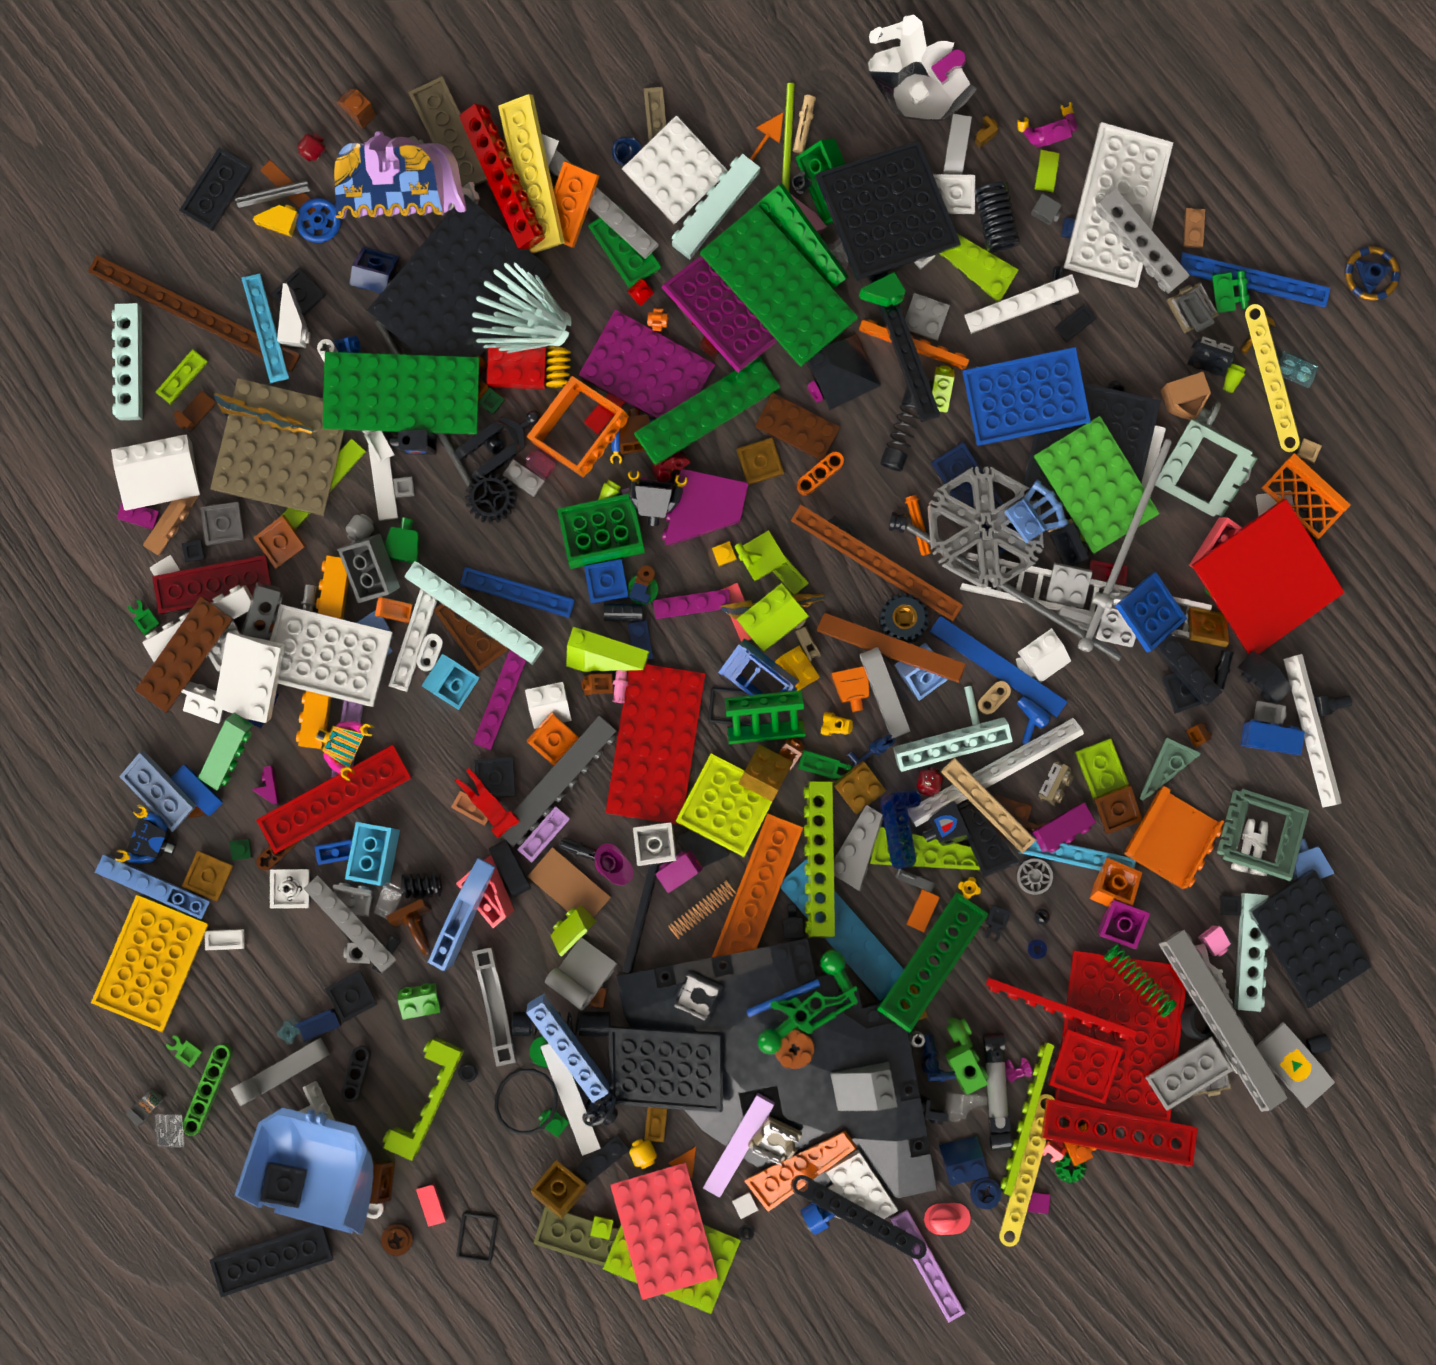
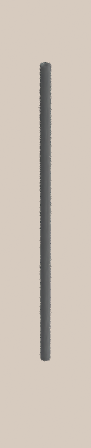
[906,523,1122,661]

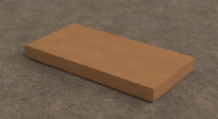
[527,847,611,917]

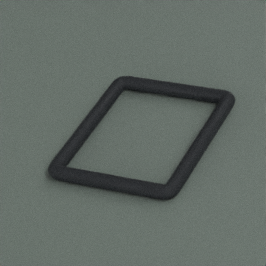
[708,687,752,726]
[456,1212,498,1263]

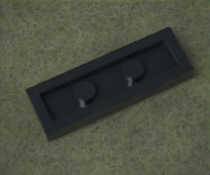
[572,1134,629,1185]

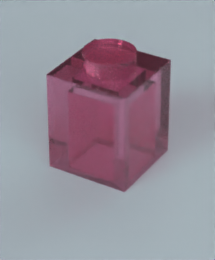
[525,450,556,481]

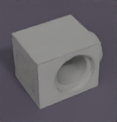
[344,943,372,964]

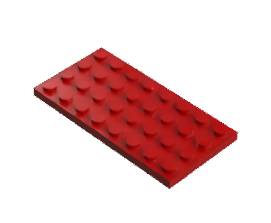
[606,664,705,825]

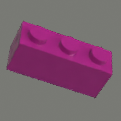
[1031,802,1096,853]

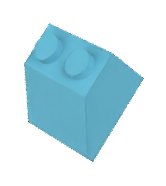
[422,654,479,710]

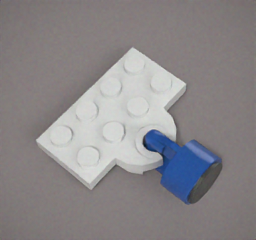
[800,1149,898,1235]

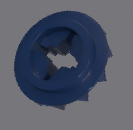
[970,1178,1001,1209]

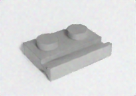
[1057,607,1093,631]

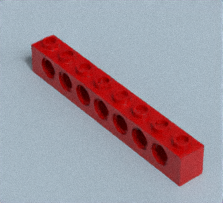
[459,104,545,250]

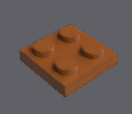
[253,515,307,569]

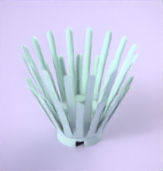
[472,263,571,353]

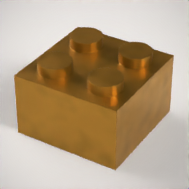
[738,744,793,802]
[531,1160,587,1219]

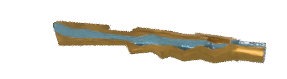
[214,393,314,434]
[720,593,824,620]

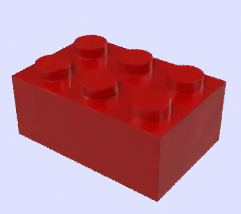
[487,347,547,390]

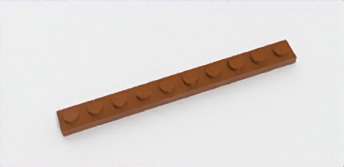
[790,504,963,621]

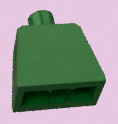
[384,518,420,563]

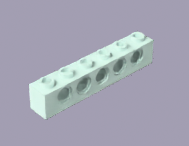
[112,303,143,420]
[893,717,1013,772]
[1234,893,1268,1012]

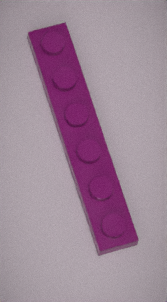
[473,650,526,750]

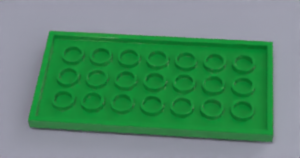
[700,204,858,367]
[323,352,479,435]

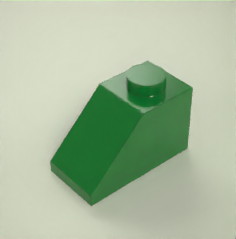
[859,272,906,307]

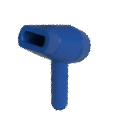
[1017,696,1051,745]

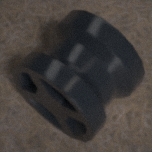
[889,512,907,533]

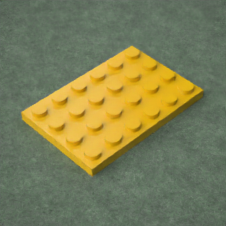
[91,895,209,1032]

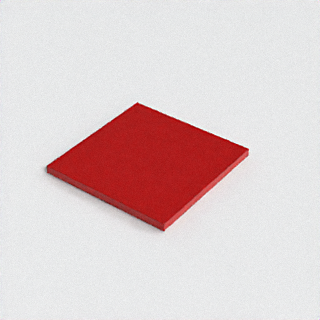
[1191,498,1345,655]

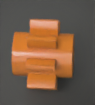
[648,308,669,331]

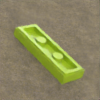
[156,349,208,405]

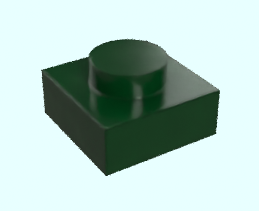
[478,388,505,415]
[230,839,252,861]

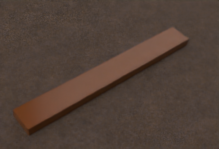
[817,613,966,683]

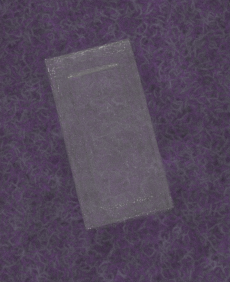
[374,882,403,919]

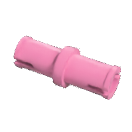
[613,670,628,703]

